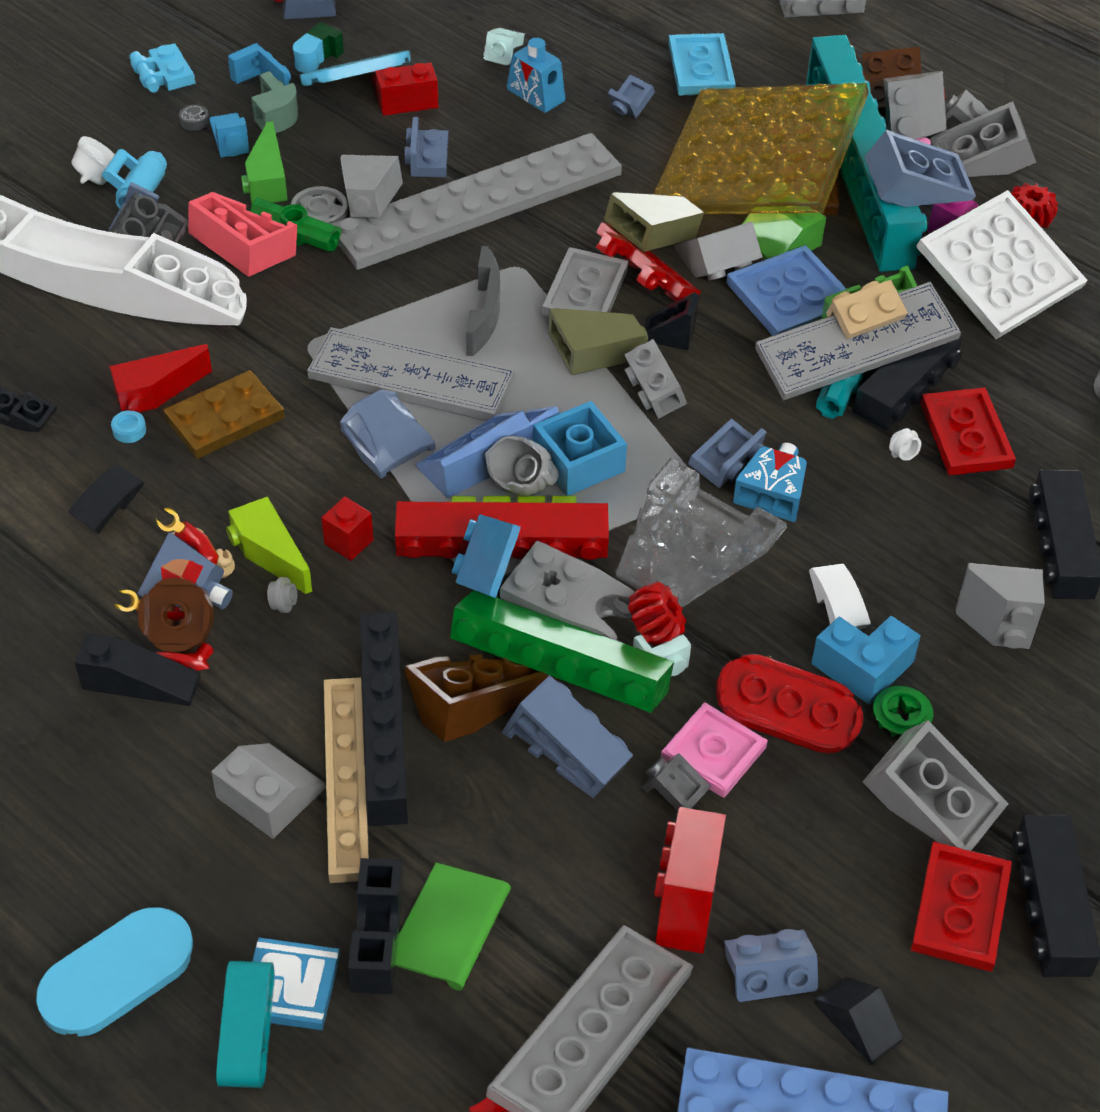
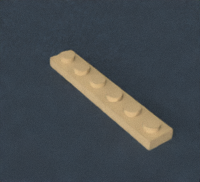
[324,677,369,883]

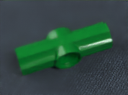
[250,198,342,253]

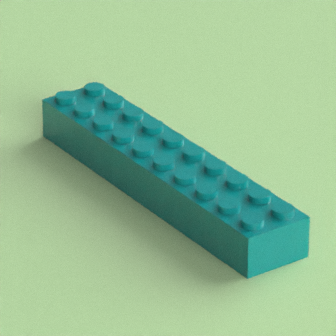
[806,35,927,272]

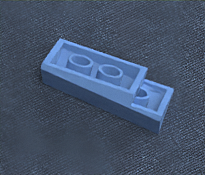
[416,406,560,498]

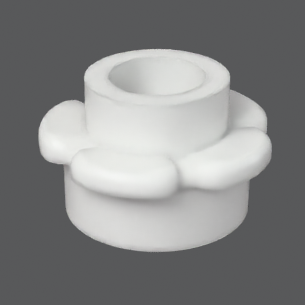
[889,428,921,461]

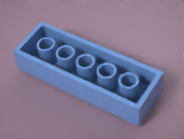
[677,1048,948,1112]

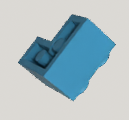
[811,616,921,705]

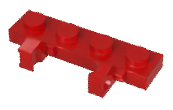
[596,222,701,301]

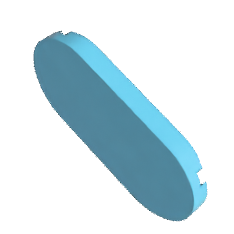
[300,50,411,86]
[36,907,193,1037]

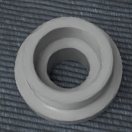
[267,577,297,613]

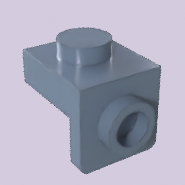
[607,75,655,119]

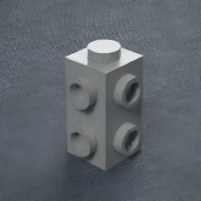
[624,339,688,419]

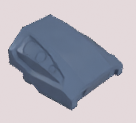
[340,390,436,479]

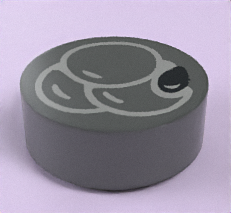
[179,105,209,131]

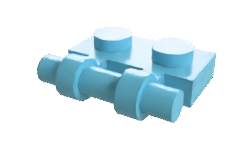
[130,43,195,93]

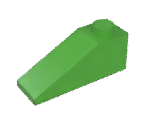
[241,121,288,204]

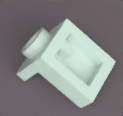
[484,28,524,65]

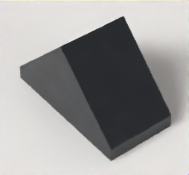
[644,292,699,350]
[814,977,903,1065]

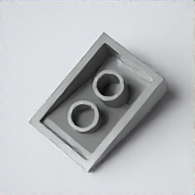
[930,101,1037,177]
[862,720,1008,851]

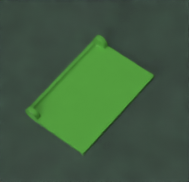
[395,862,511,991]

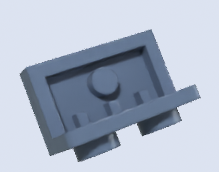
[688,418,767,488]
[724,929,818,1002]

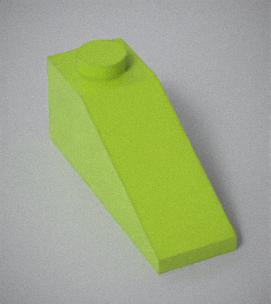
[226,496,312,594]

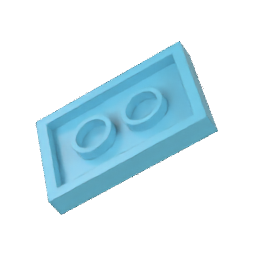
[668,33,736,96]

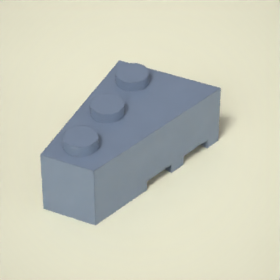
[501,675,633,798]

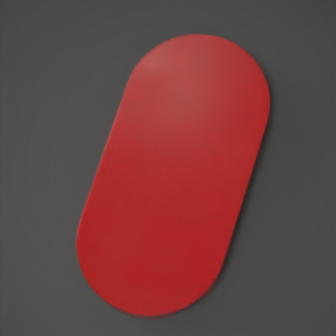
[715,654,863,753]

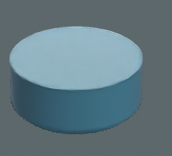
[111,411,146,443]

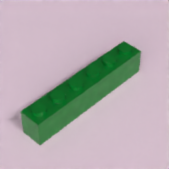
[450,590,674,713]

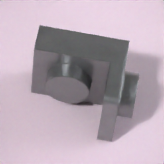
[641,753,711,811]

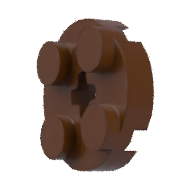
[138,578,214,652]

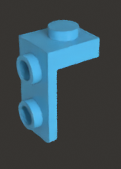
[228,43,291,86]
[210,113,250,158]

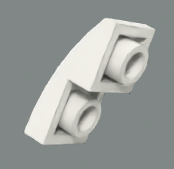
[809,564,871,629]

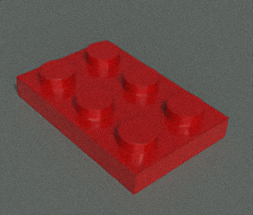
[920,387,1016,475]
[910,841,1012,972]

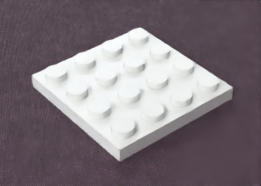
[916,190,1088,339]

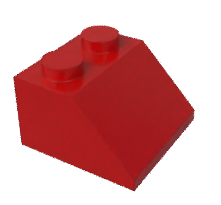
[371,63,438,116]

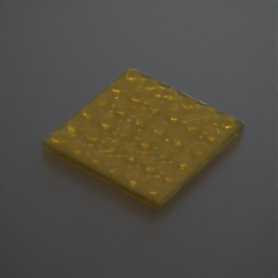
[653,83,869,214]

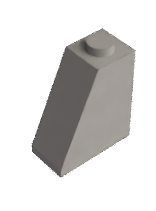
[340,155,403,218]

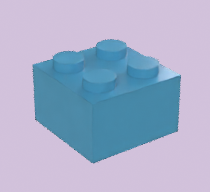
[533,401,627,495]

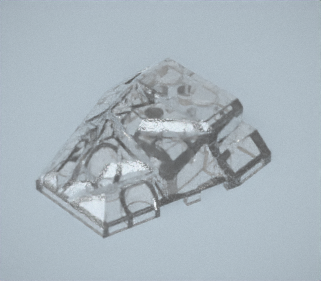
[616,457,787,607]

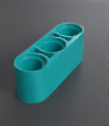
[216,961,275,1088]

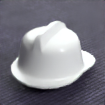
[72,136,120,185]

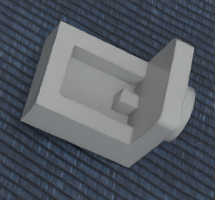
[945,90,989,123]

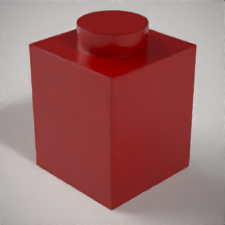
[321,497,374,561]

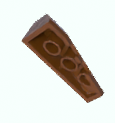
[405,654,559,742]

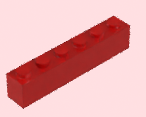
[395,501,609,560]

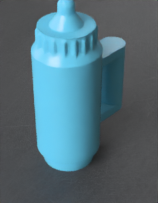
[102,149,167,209]

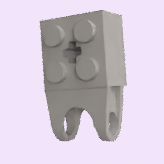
[500,541,635,641]

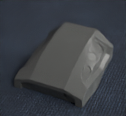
[109,193,188,244]

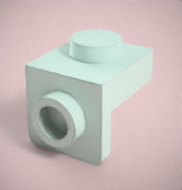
[633,634,691,676]

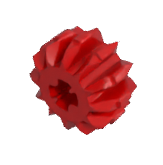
[1011,183,1058,228]
[628,581,686,647]

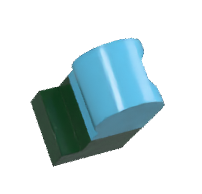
[293,22,344,73]

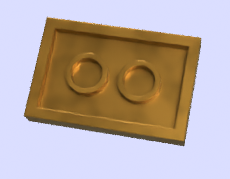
[163,370,285,459]

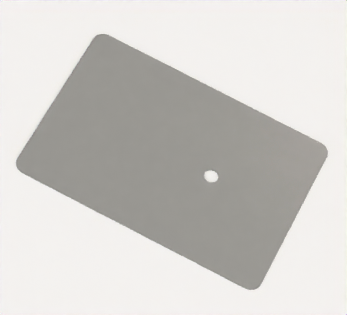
[307,267,699,575]

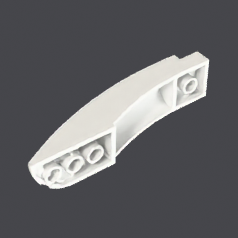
[0,195,247,325]

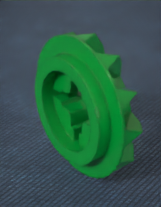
[873,686,933,738]

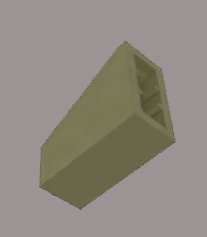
[604,192,704,252]
[548,308,648,375]

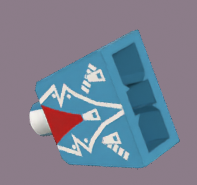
[507,38,565,113]
[733,443,807,522]

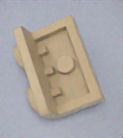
[826,279,908,340]

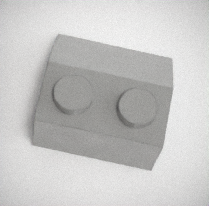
[883,71,947,139]
[674,222,763,281]
[956,563,1045,649]
[211,743,326,839]

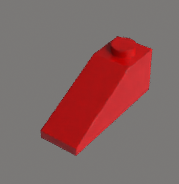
[109,344,212,413]

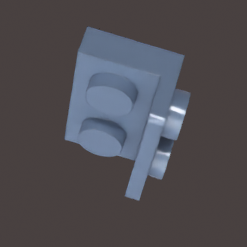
[405,117,449,177]

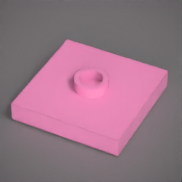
[661,702,768,798]

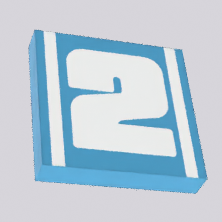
[252,938,340,1031]

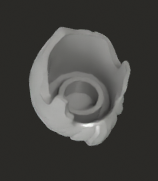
[485,436,559,497]

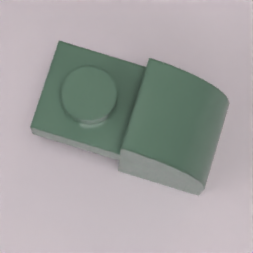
[251,71,298,133]

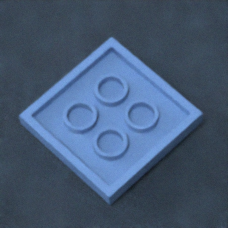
[726,245,846,336]

